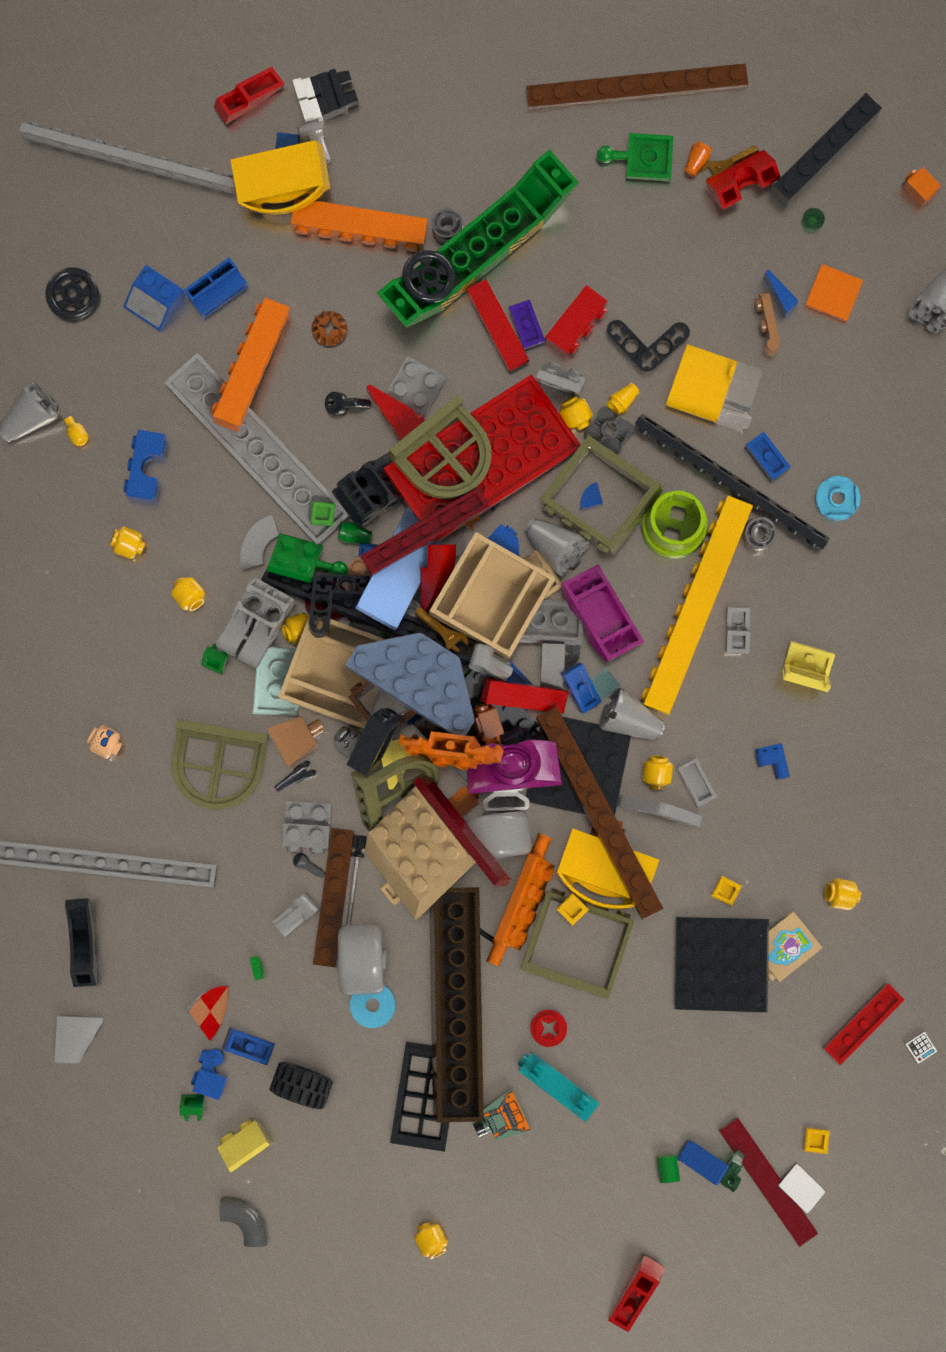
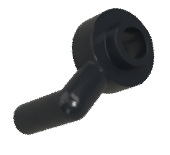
[325,392,371,415]

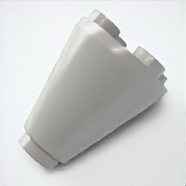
[908,269,946,333]
[0,381,59,442]
[524,518,589,576]

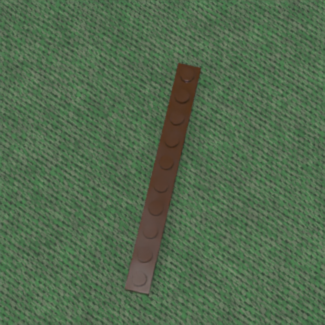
[526,63,748,110]
[536,707,664,921]

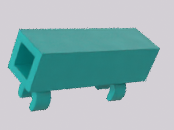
[518,1052,600,1122]

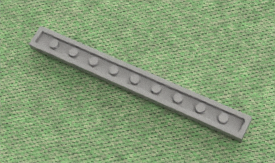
[19,122,236,194]
[0,841,217,888]

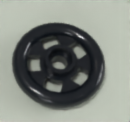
[402,250,455,303]
[45,267,99,320]

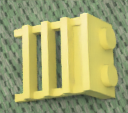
[782,641,835,692]

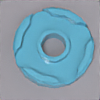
[815,476,861,521]
[350,986,395,1028]

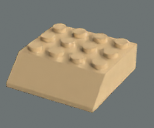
[429,532,556,660]
[278,614,386,730]
[365,786,476,920]

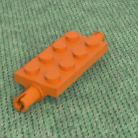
[486,833,555,967]

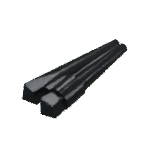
[274,760,316,792]

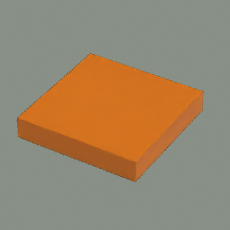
[805,264,863,322]

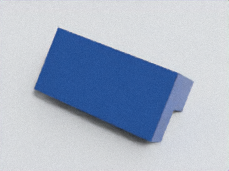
[184,257,248,318]

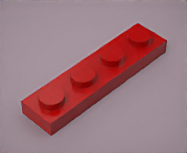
[823,983,905,1065]

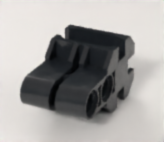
[332,453,403,528]

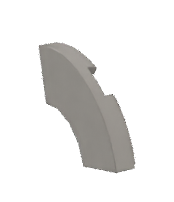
[240,514,279,571]

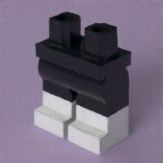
[292,69,359,123]

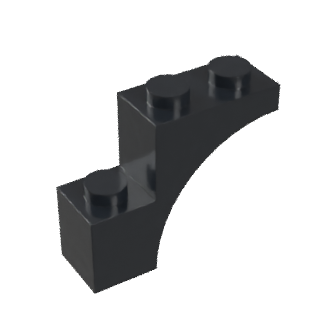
[65,898,98,987]

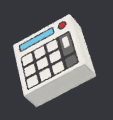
[904,1032,937,1064]

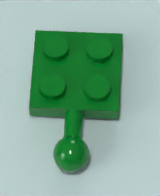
[597,133,674,182]
[267,533,348,583]

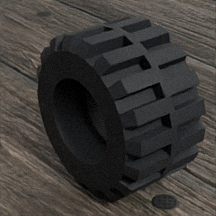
[269,1062,333,1110]

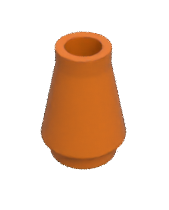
[684,141,712,176]

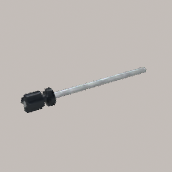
[346,835,366,925]

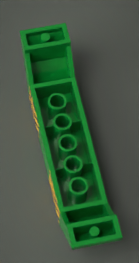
[377,149,579,328]

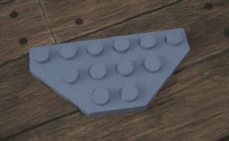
[344,633,475,736]

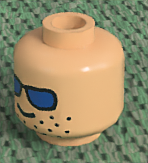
[87,725,122,759]

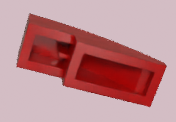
[214,66,284,124]
[421,544,456,613]

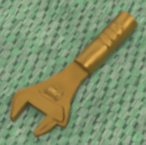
[701,145,759,180]
[414,607,468,652]

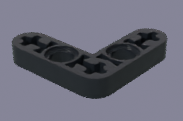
[606,320,690,374]
[309,574,371,638]

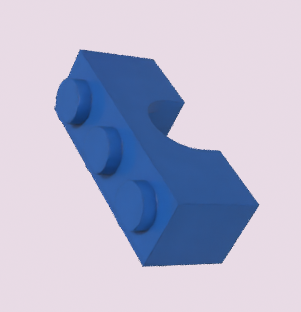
[123,430,167,504]

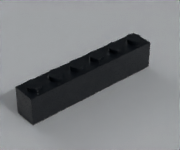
[770,93,882,208]

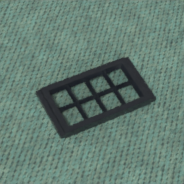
[390,1042,449,1152]

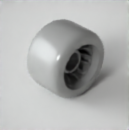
[464,811,532,859]
[338,924,387,995]

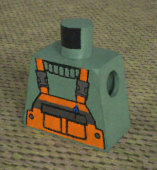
[473,1088,531,1140]

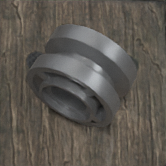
[431,208,463,244]
[742,517,777,549]

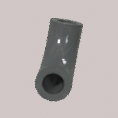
[220,1198,267,1247]

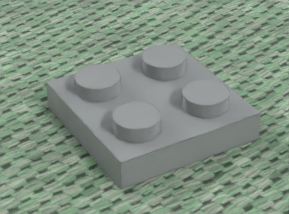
[386,356,447,418]

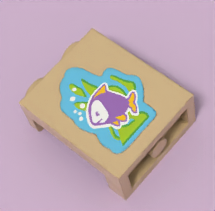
[768,911,823,982]

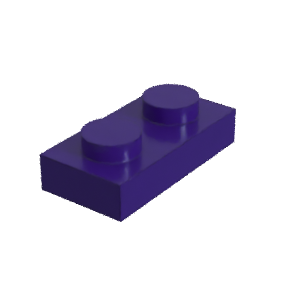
[509,299,545,350]

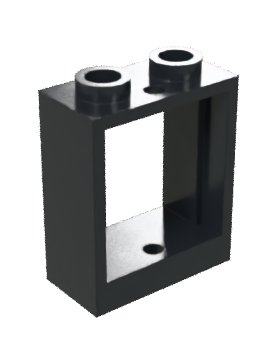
[346,708,402,776]

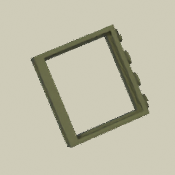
[540,435,663,555]
[520,888,635,999]

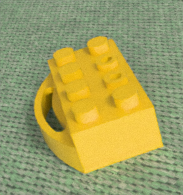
[230,140,331,215]
[556,828,659,909]

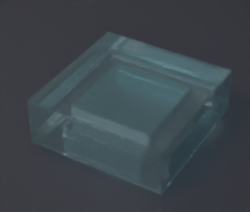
[591,668,621,700]

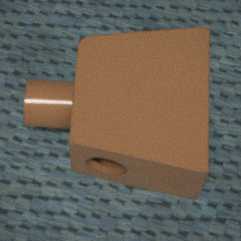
[267,716,325,768]

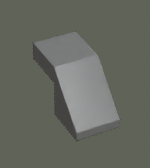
[540,643,565,690]

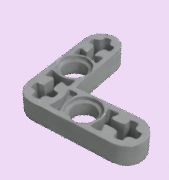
[618,795,703,828]

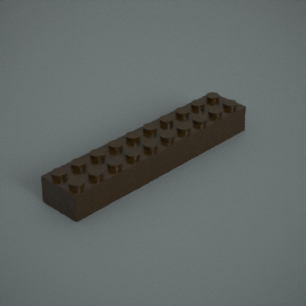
[430,887,484,1123]

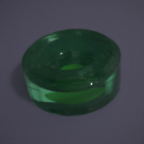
[802,208,825,232]

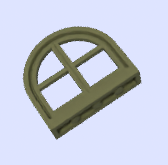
[387,394,491,499]
[171,719,269,810]
[351,755,439,832]

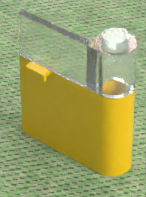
[666,344,763,432]

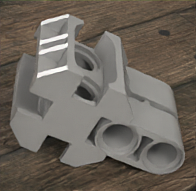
[216,577,296,669]

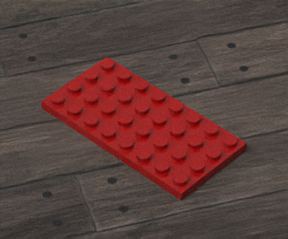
[383,374,581,544]

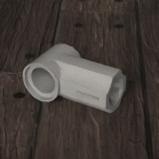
[297,119,331,164]
[468,644,513,681]
[273,892,320,937]

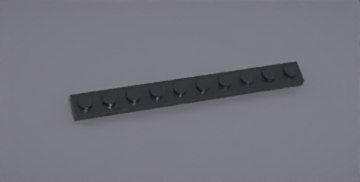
[635,414,830,549]
[261,569,479,665]

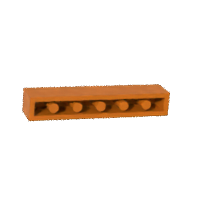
[291,198,428,252]
[210,297,290,433]

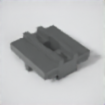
[583,406,635,455]

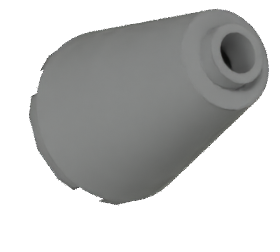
[599,687,665,741]

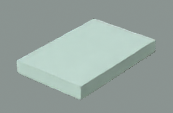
[253,647,299,717]

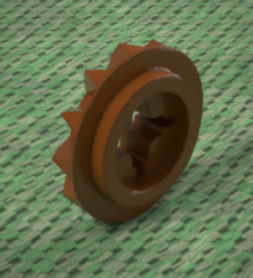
[312,310,347,346]

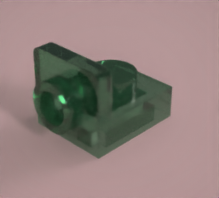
[720,1149,745,1192]

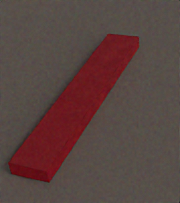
[360,487,489,576]
[414,777,512,886]
[718,1117,818,1247]

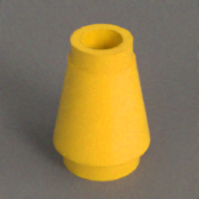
[607,383,640,415]

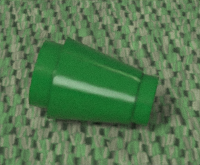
[337,521,372,544]

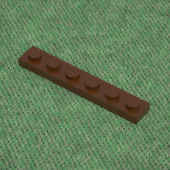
[313,828,354,968]

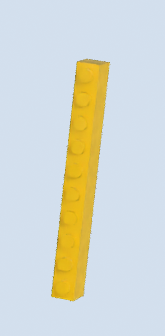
[641,496,753,716]

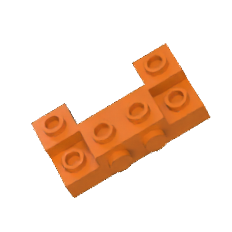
[399,731,504,770]

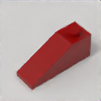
[366,385,425,441]
[608,1255,664,1332]

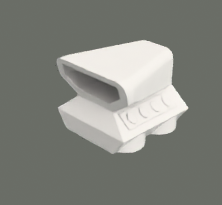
[483,788,529,813]

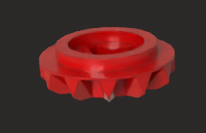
[530,1010,567,1047]

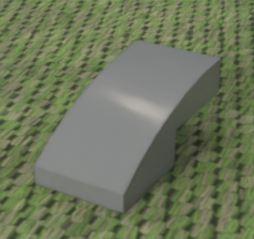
[726,606,750,654]

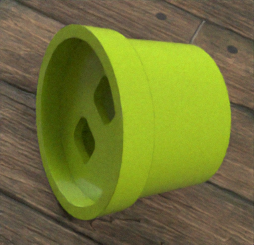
[640,491,708,559]

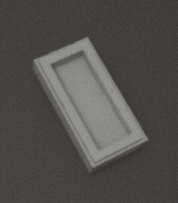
[676,757,718,808]

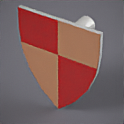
[185,986,229,1041]

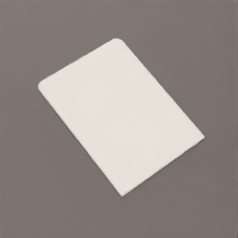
[779,1164,825,1213]

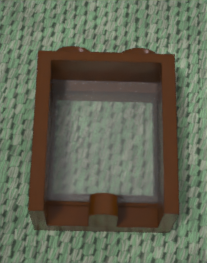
[348,681,417,729]

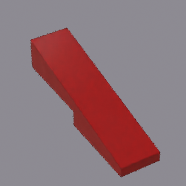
[467,279,529,372]
[481,678,569,714]

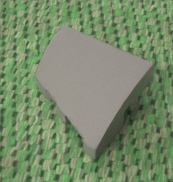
[54,1016,104,1063]

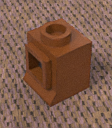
[472,703,504,741]

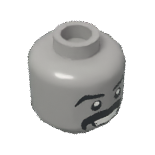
[334,725,362,759]

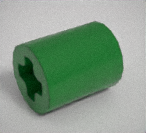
[657,1155,680,1183]

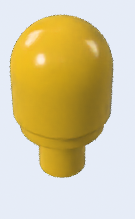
[64,416,88,446]

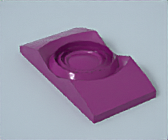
[561,564,644,662]
[466,740,561,794]

